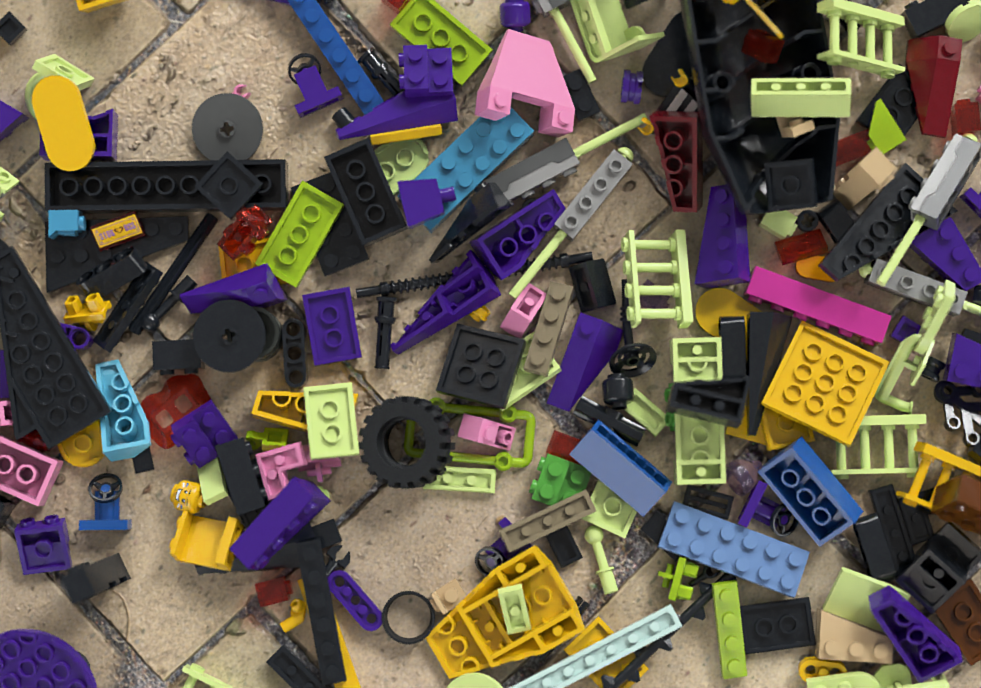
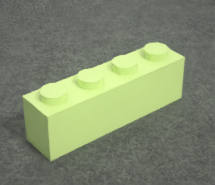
[751,78,851,117]

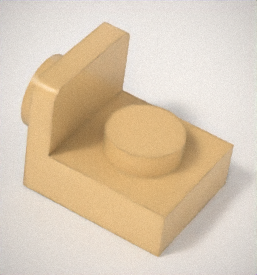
[776,117,815,137]
[430,578,467,615]

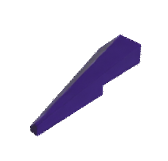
[335,91,458,140]

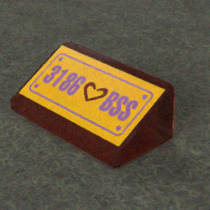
[90,211,145,251]

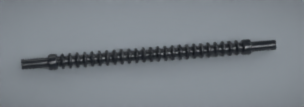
[356,252,593,298]

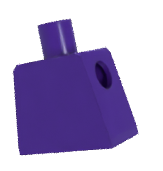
[397,179,456,229]

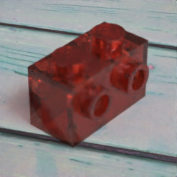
[217,205,273,261]

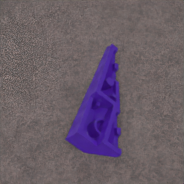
[391,250,501,355]

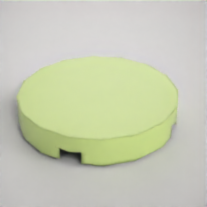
[945,0,981,43]

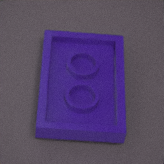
[302,287,362,366]

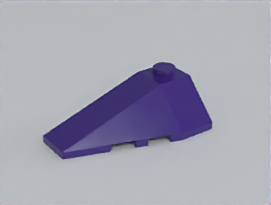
[469,189,566,280]
[180,263,288,314]
[546,312,623,412]

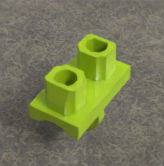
[657,557,700,601]

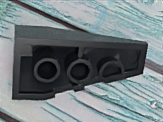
[429,182,512,264]

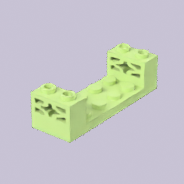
[669,337,726,485]

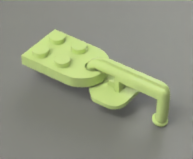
[875,280,955,415]
[806,662,950,688]

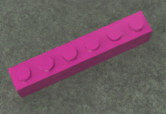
[743,266,892,347]

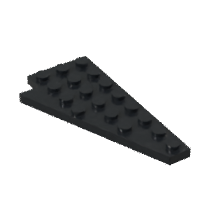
[0,246,113,449]

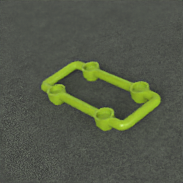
[404,397,536,471]

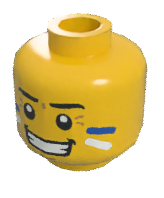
[170,480,207,514]

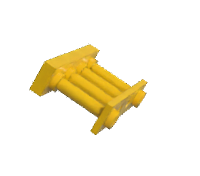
[896,441,981,534]

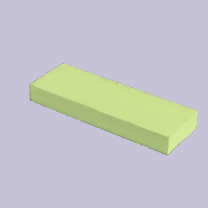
[423,466,496,493]

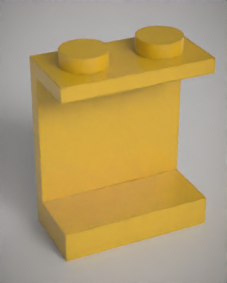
[169,509,244,571]

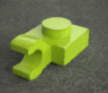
[246,427,289,451]

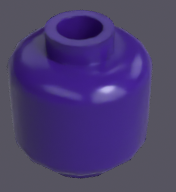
[499,0,531,32]

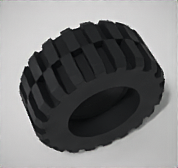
[358,396,455,489]

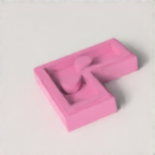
[255,442,308,501]

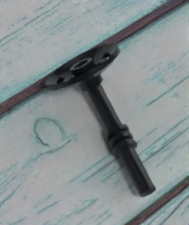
[609,279,657,378]

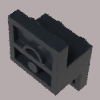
[896,522,981,614]

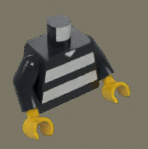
[637,69,698,135]

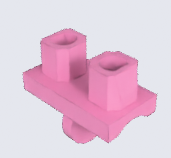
[298,445,341,482]

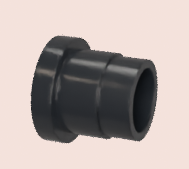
[332,108,355,128]

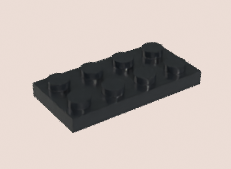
[291,172,370,277]

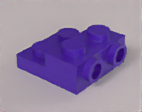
[399,44,454,98]
[171,399,238,468]
[14,515,72,575]

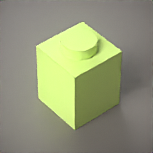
[758,210,798,240]

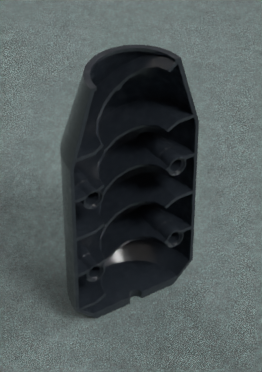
[680,0,840,215]

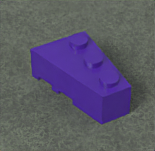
[909,217,981,291]

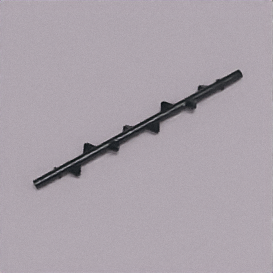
[601,573,738,688]

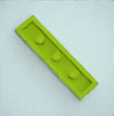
[711,580,747,679]

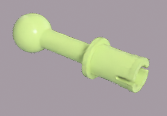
[584,525,618,595]

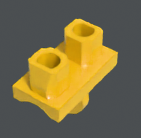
[63,293,112,332]

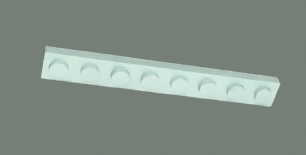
[509,604,682,688]

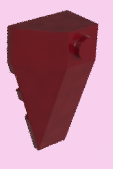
[905,35,963,138]

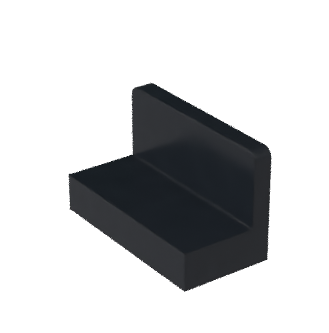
[569,258,616,313]

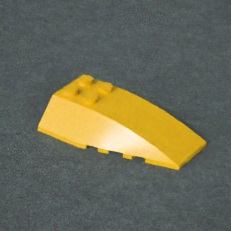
[426,545,585,679]

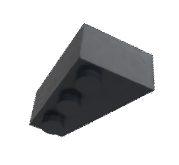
[666,376,752,428]
[61,553,131,604]

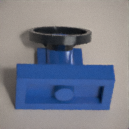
[79,473,132,530]

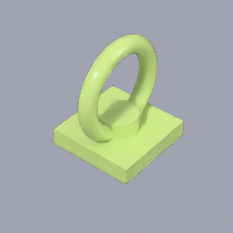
[24,54,95,120]

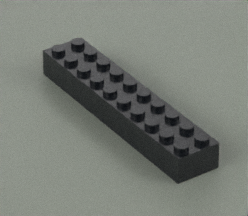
[45,159,289,214]

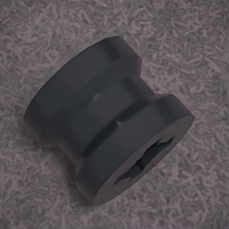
[920,356,946,382]

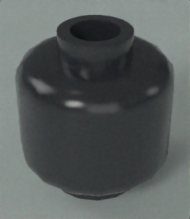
[602,373,634,410]

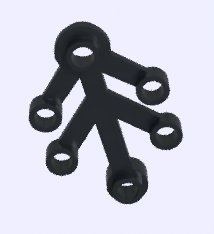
[934,380,981,447]

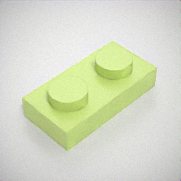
[498,584,531,635]

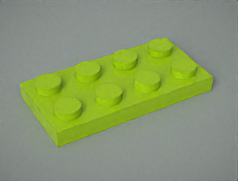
[390,0,493,87]
[255,180,345,288]

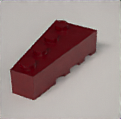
[649,111,703,213]

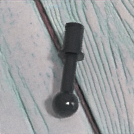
[141,275,198,332]

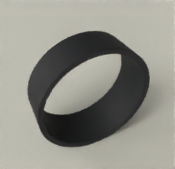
[382,591,435,644]

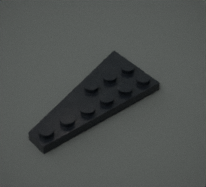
[818,163,958,282]
[45,216,190,293]

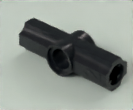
[572,396,646,447]

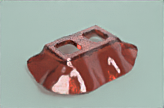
[141,374,213,449]

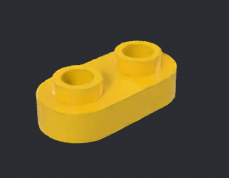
[798,657,847,682]

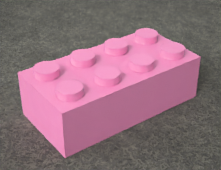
[0,434,64,506]

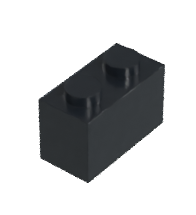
[152,339,205,375]

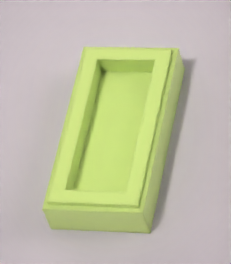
[623,388,666,437]
[196,457,229,505]

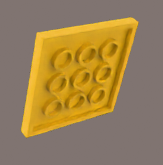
[761,320,890,447]

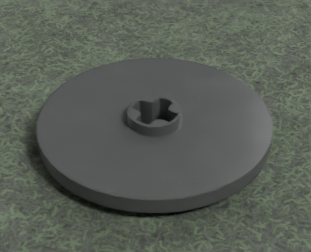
[192,93,263,160]

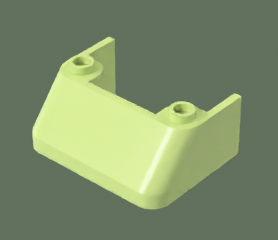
[570,0,665,62]

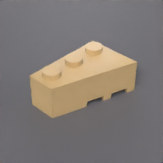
[833,147,897,211]
[814,608,893,664]

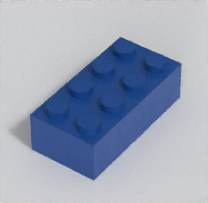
[758,436,864,547]

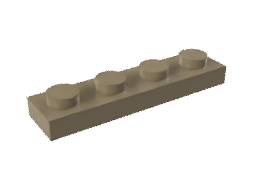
[524,281,574,377]
[498,489,596,553]

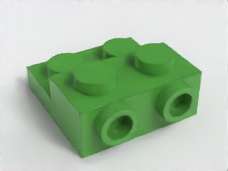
[529,453,591,506]

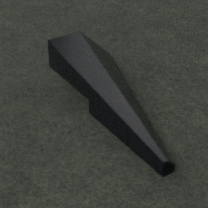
[746,312,792,436]
[195,522,316,575]

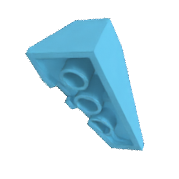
[95,359,151,462]

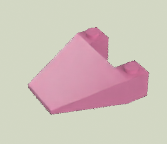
[475,29,575,138]

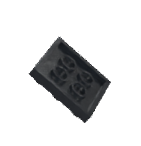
[436,323,526,410]

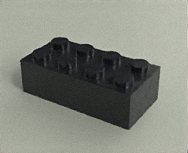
[324,138,408,248]

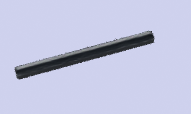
[129,213,218,335]

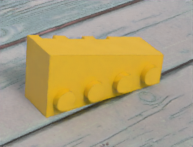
[251,390,359,433]

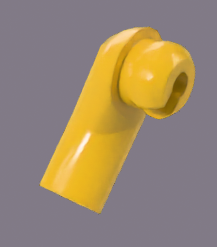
[280,599,307,633]

